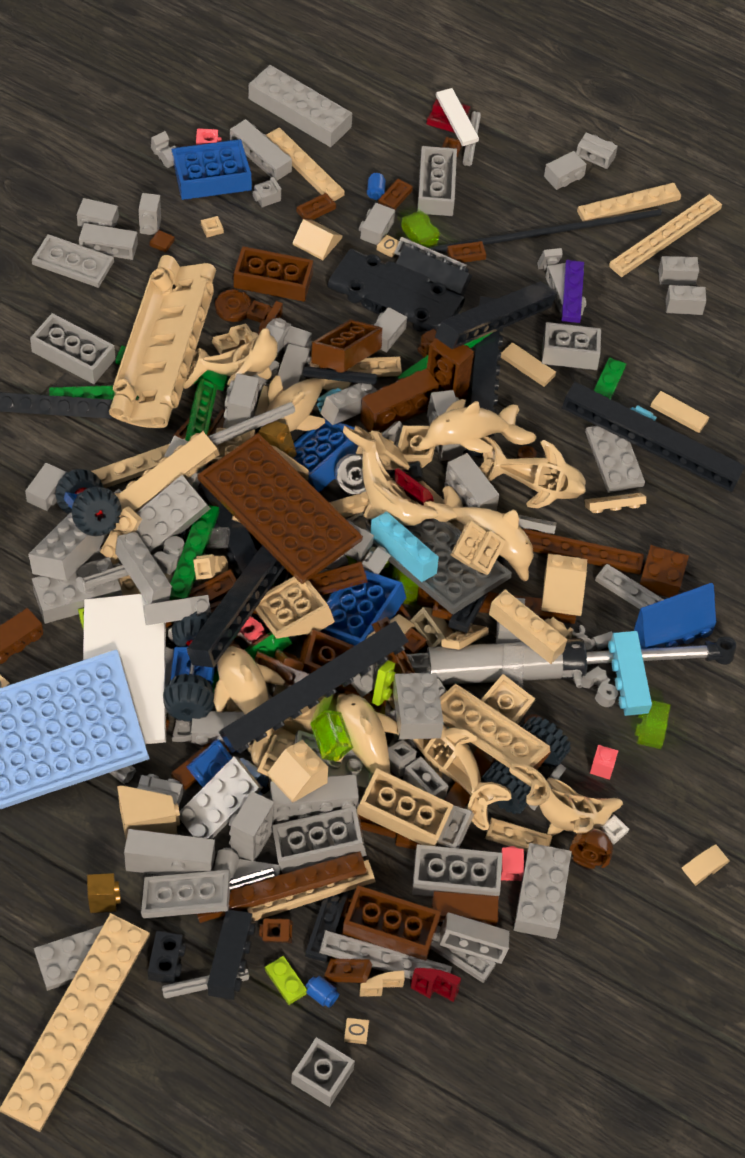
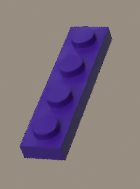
[562,260,584,323]

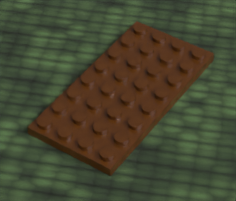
[197,433,363,584]

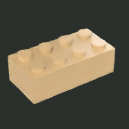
[357,768,454,846]

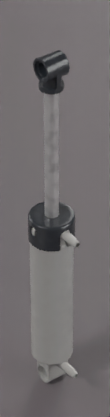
[406,636,736,688]

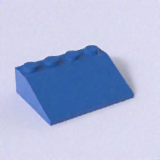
[171,139,252,200]
[293,418,358,492]
[319,570,406,646]
[634,583,716,649]

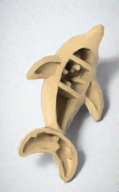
[184,328,278,389]
[261,359,352,432]
[419,399,536,453]
[343,426,438,526]
[479,436,586,508]
[424,486,534,581]
[214,646,295,768]
[333,693,412,785]
[413,724,512,830]
[509,764,623,836]

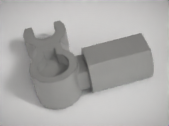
[571,625,613,652]

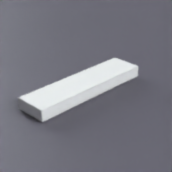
[436,88,479,146]

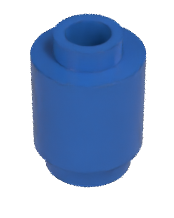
[367,173,386,200]
[306,976,339,1008]

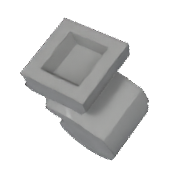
[151,131,176,168]
[153,536,184,575]
[582,666,618,707]

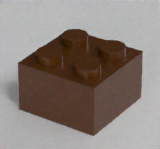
[640,545,689,598]

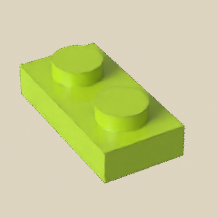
[372,660,396,706]
[265,956,307,1005]

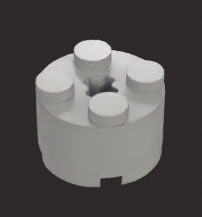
[335,454,366,494]

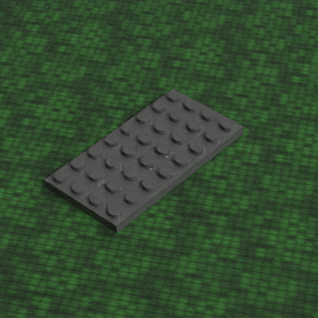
[347,496,512,614]

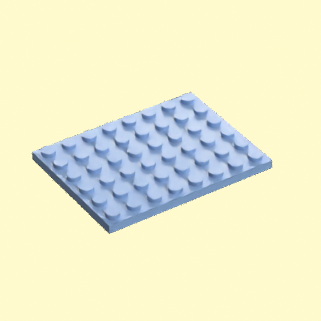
[0,649,150,809]

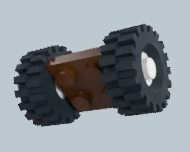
[481,716,571,814]

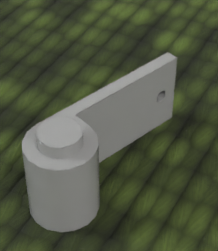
[213,848,281,879]

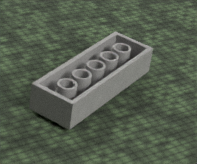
[249,65,352,147]

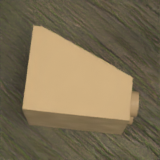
[117,786,180,840]

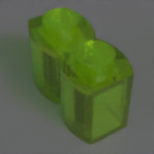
[401,211,439,247]

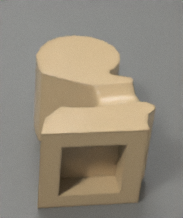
[194,554,228,580]

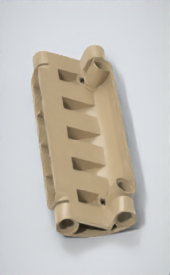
[109,255,216,428]

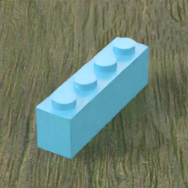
[371,512,439,582]
[608,631,652,716]

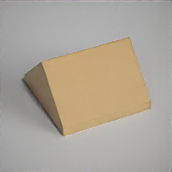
[293,219,342,260]

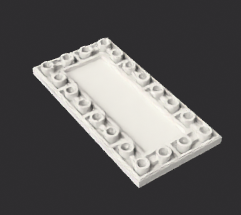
[83,594,166,744]

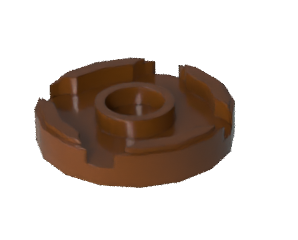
[215,289,252,322]

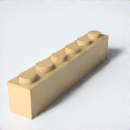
[115,431,220,513]

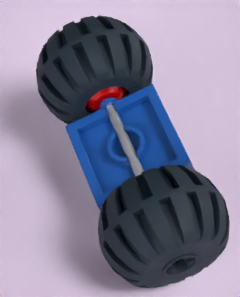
[55,469,122,536]
[163,611,215,722]

